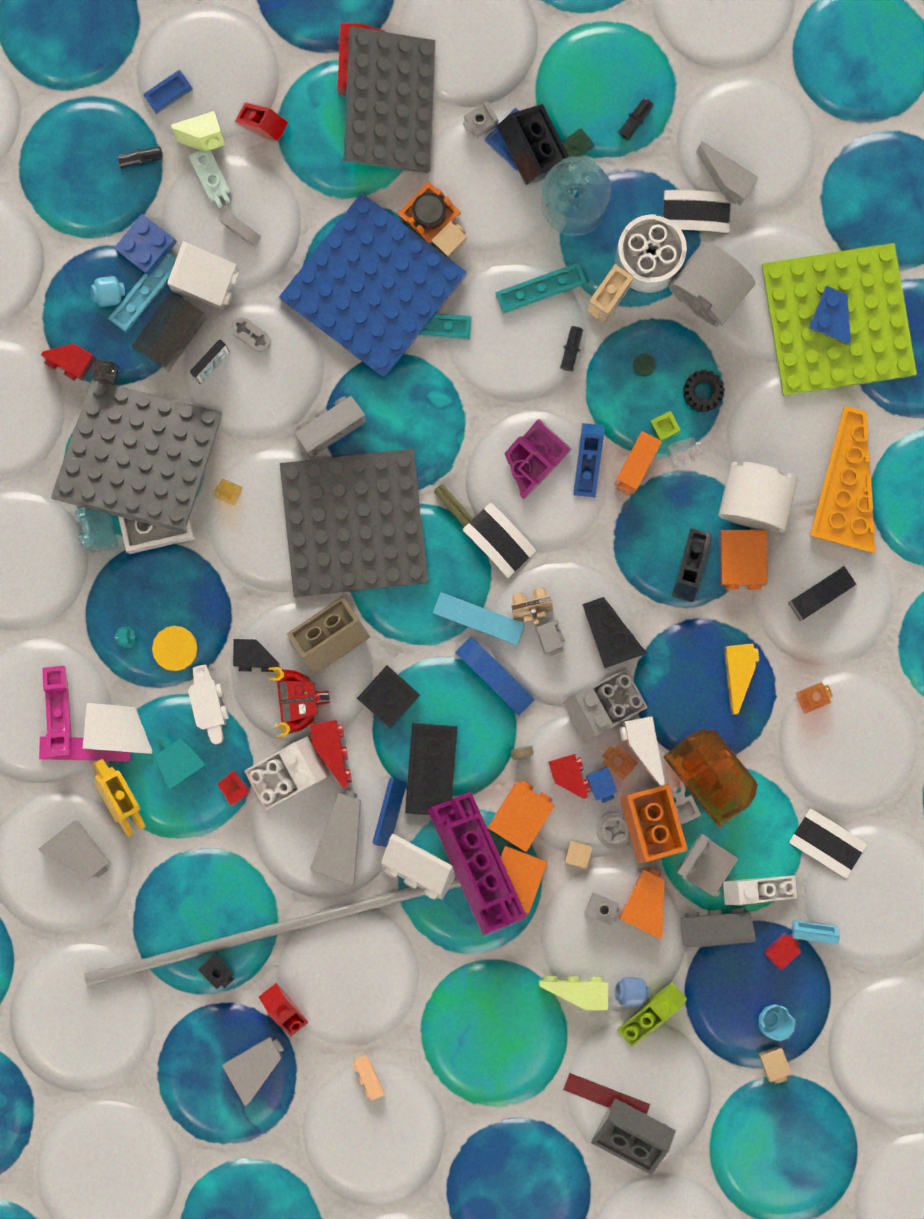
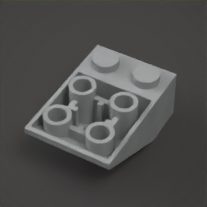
[563,668,648,742]

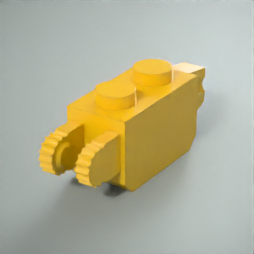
[92,759,145,837]

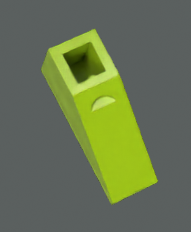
[617,982,687,1047]

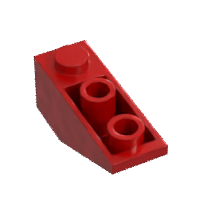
[309,720,352,788]

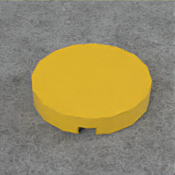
[152,626,198,671]

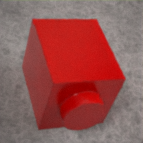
[763,933,801,970]

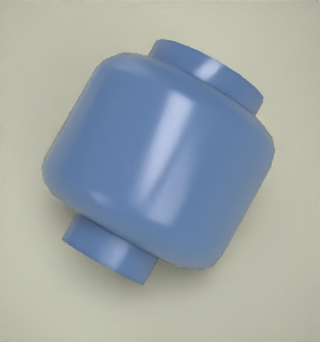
[615,977,650,1008]

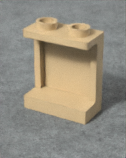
[587,264,634,324]

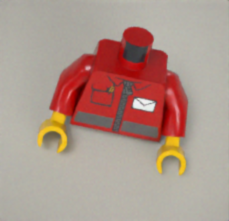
[268,667,330,738]

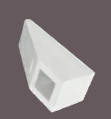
[723,875,797,905]

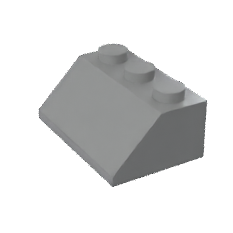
[295,396,367,458]

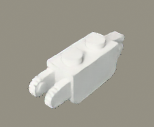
[188,665,229,745]

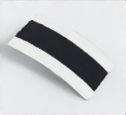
[663,190,730,233]
[463,503,536,578]
[790,809,867,878]

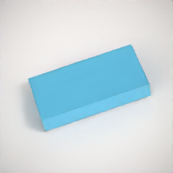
[792,920,840,945]

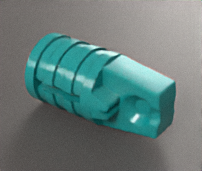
[114,627,139,648]

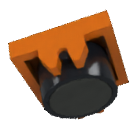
[398,181,461,244]

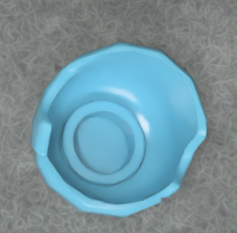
[758,1004,795,1041]

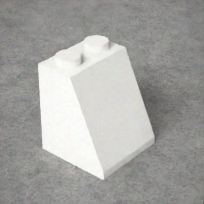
[167,241,240,310]

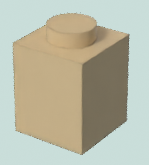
[432,221,467,259]
[758,1046,791,1084]

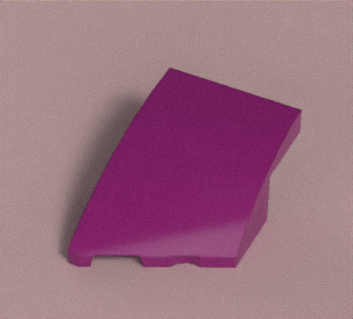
[504,419,572,499]

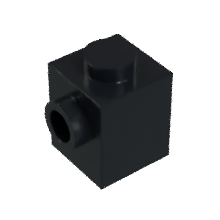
[198,952,235,989]

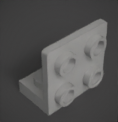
[675,834,738,896]

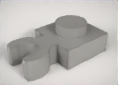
[670,782,701,825]

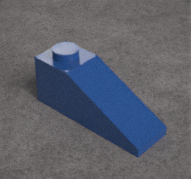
[573,423,604,498]

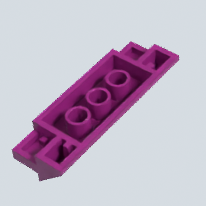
[428,792,527,936]

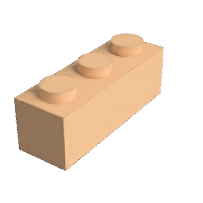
[353,1054,385,1101]

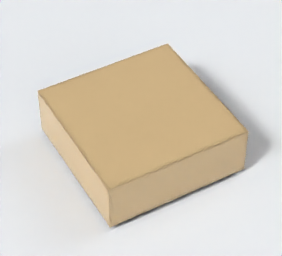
[565,841,593,869]

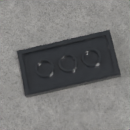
[405,723,457,815]

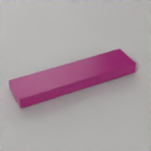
[39,736,131,762]

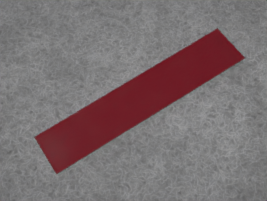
[563,1073,650,1114]

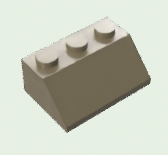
[287,596,371,675]

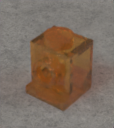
[795,682,833,714]
[602,745,638,780]

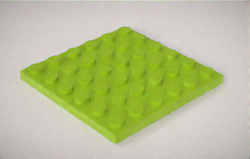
[761,243,917,396]

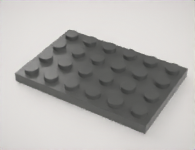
[343,27,435,173]

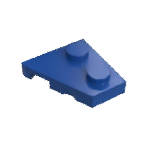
[808,286,851,345]

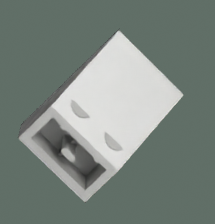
[244,736,329,811]

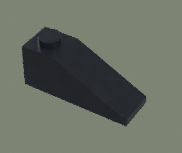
[671,528,712,602]
[788,566,857,621]

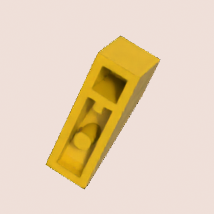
[724,644,759,715]

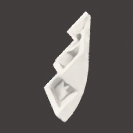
[83,703,153,754]

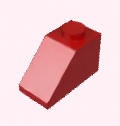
[235,102,288,142]

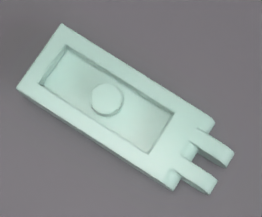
[189,150,231,208]

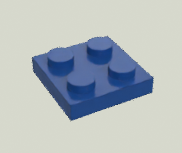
[114,214,177,276]

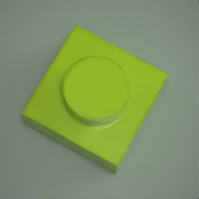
[650,411,681,441]

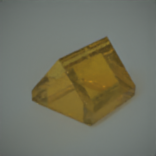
[214,479,243,506]

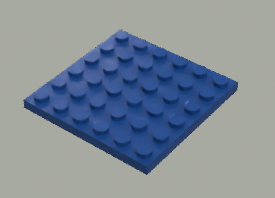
[279,192,467,379]

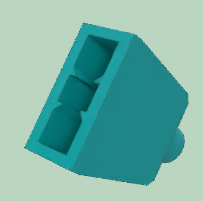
[154,732,208,789]

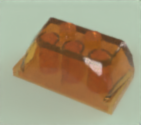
[663,729,758,828]

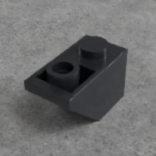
[233,639,280,672]

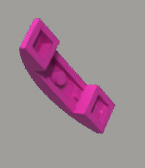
[42,666,71,757]

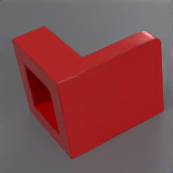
[217,770,251,806]

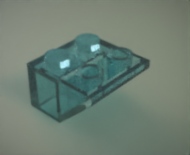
[75,506,119,553]

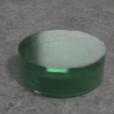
[633,353,656,377]

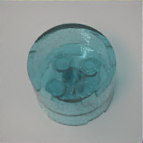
[541,157,611,236]

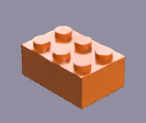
[619,784,688,863]

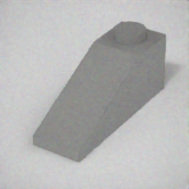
[696,141,758,206]

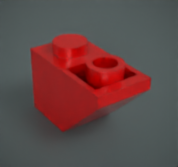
[41,343,96,381]
[548,754,591,799]
[259,983,309,1036]

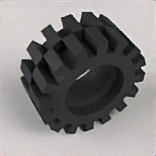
[683,370,725,412]

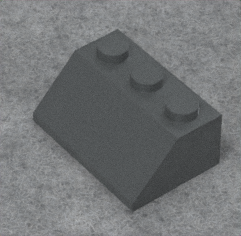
[680,908,756,948]
[591,1098,676,1175]

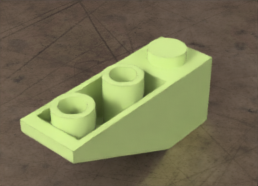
[539,976,608,1010]

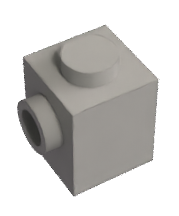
[584,892,621,925]

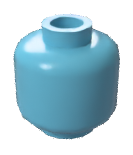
[90,276,125,307]

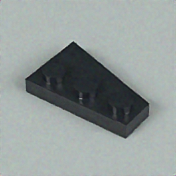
[582,597,647,669]

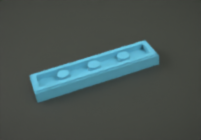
[108,252,176,333]
[433,592,525,645]

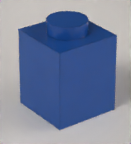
[585,767,618,803]

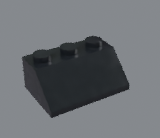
[496,104,572,185]

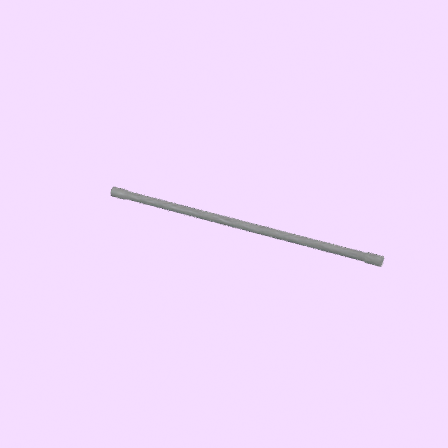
[84,874,461,987]

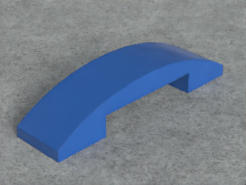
[455,637,534,716]

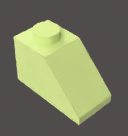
[172,111,225,152]

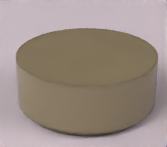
[510,745,534,760]

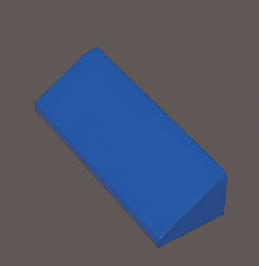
[372,778,407,847]

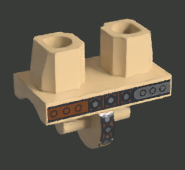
[511,587,553,627]

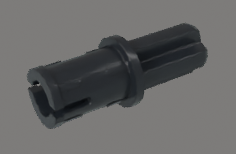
[618,98,654,141]
[118,147,163,169]
[560,326,583,372]

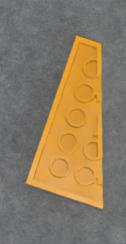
[809,406,876,554]

